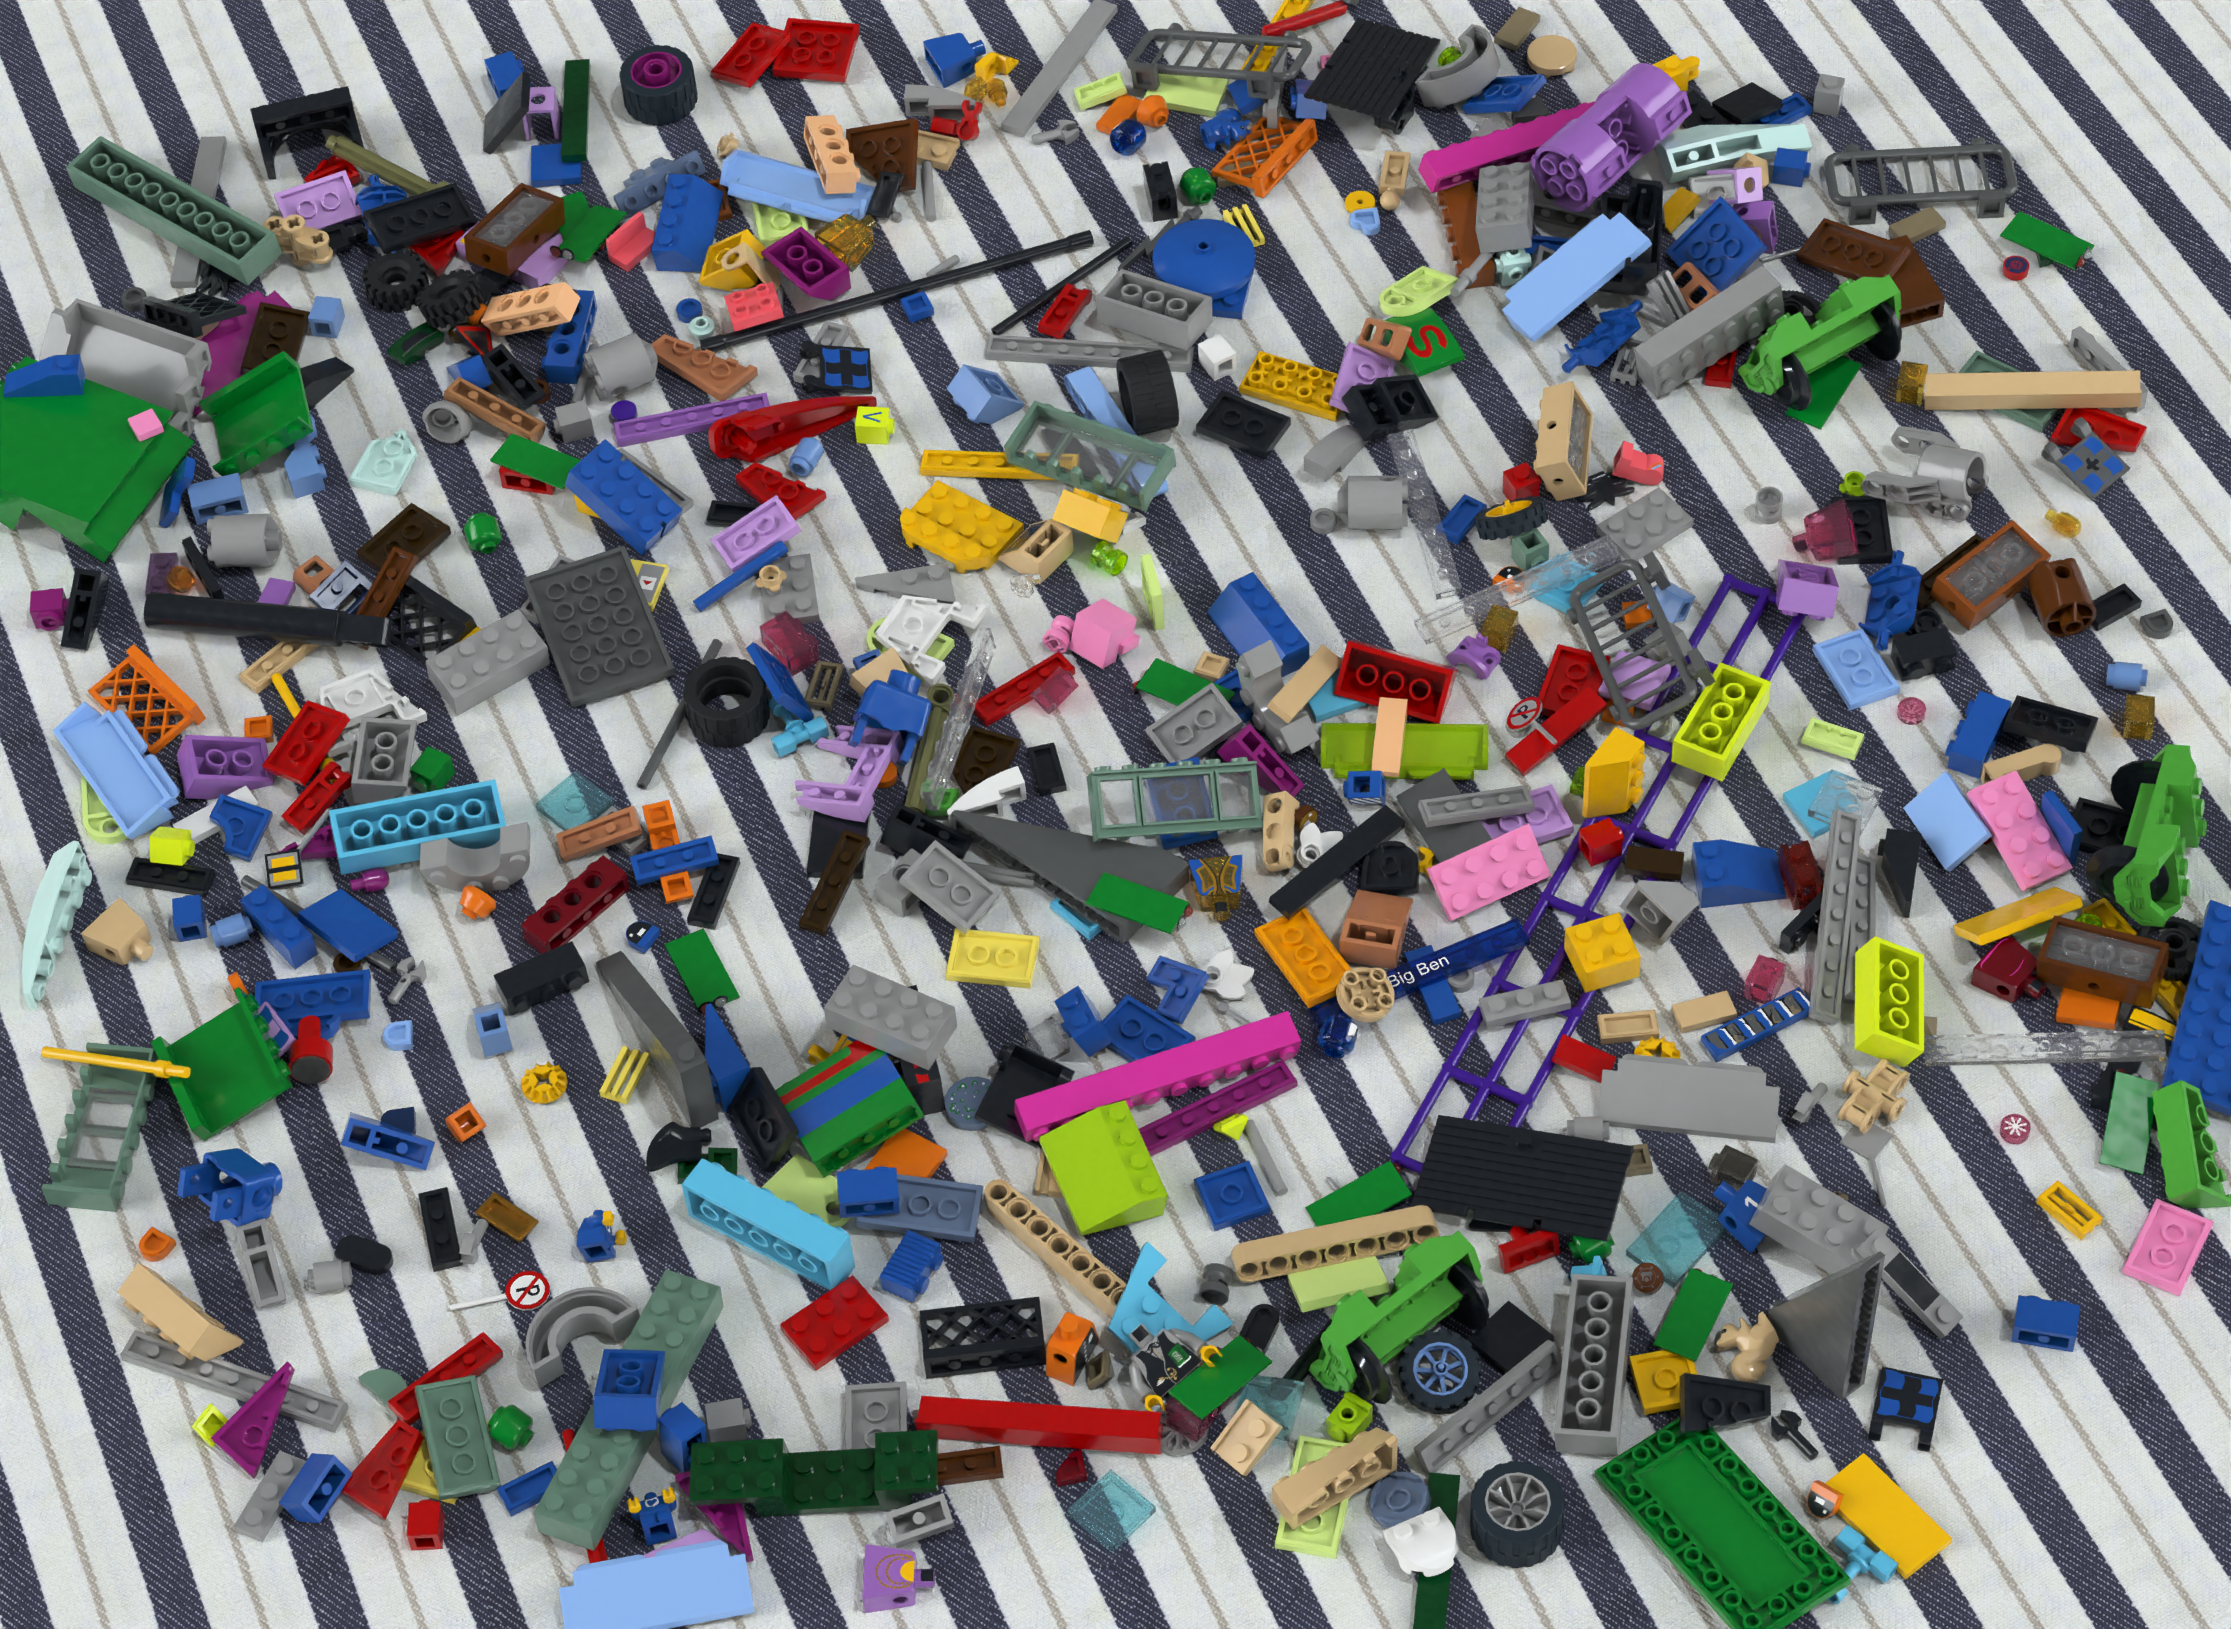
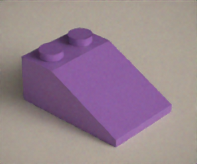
[1776,559,1839,621]
[177,735,274,800]

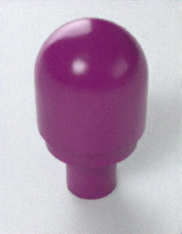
[349,868,390,893]

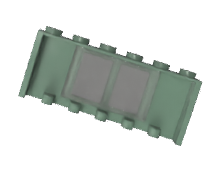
[41,1042,158,1212]

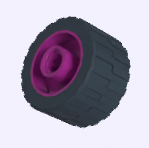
[619,45,698,125]

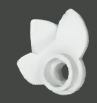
[1296,822,1343,868]
[1201,951,1254,1000]

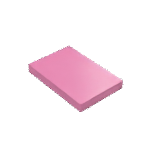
[2122,1198,2214,1297]

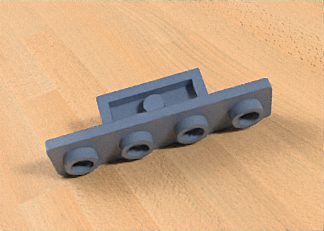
[613,150,706,218]

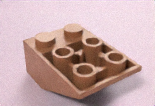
[1340,890,1413,970]

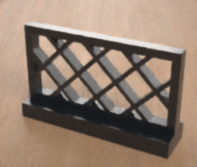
[141,292,247,338]
[386,575,477,666]
[920,1297,1046,1379]

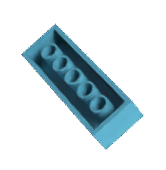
[329,780,506,875]
[682,1158,855,1290]

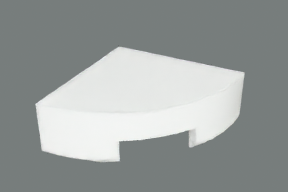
[1120,509,1146,535]

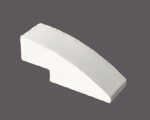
[947,766,1027,828]

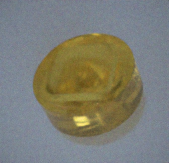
[964,77,988,102]

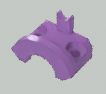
[1446,632,1501,680]

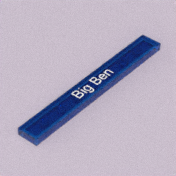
[1307,918,1530,1031]

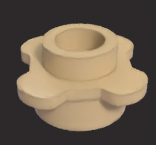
[717,132,738,158]
[755,565,787,592]

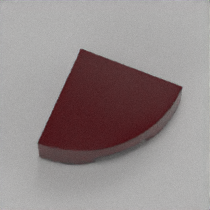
[1056,1449,1088,1487]

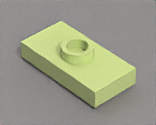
[1074,72,1127,111]
[1801,717,1864,761]

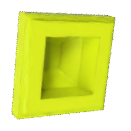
[1212,1113,1248,1141]
[191,1403,228,1447]

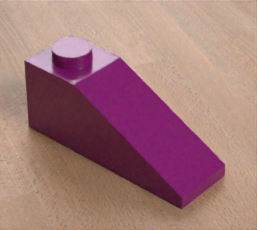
[1217,724,1305,797]

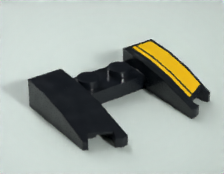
[2090,1005,2176,1131]

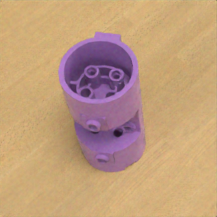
[1531,63,1692,212]

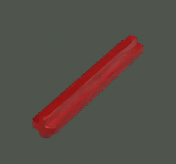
[1261,0,1347,37]

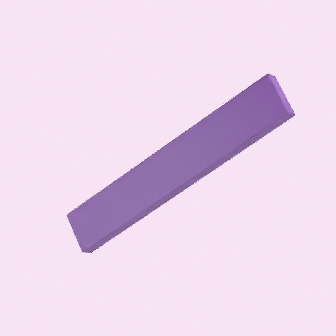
[613,392,770,448]

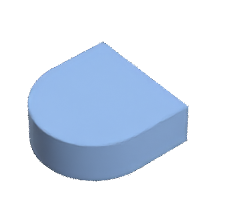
[383,1020,413,1051]

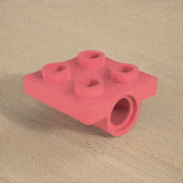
[724,282,784,331]

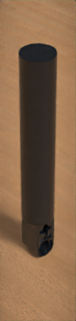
[144,592,393,648]

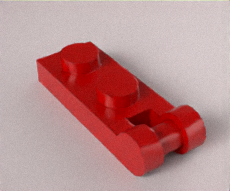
[1038,283,1092,339]
[281,761,352,835]

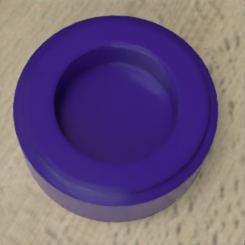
[611,400,638,422]

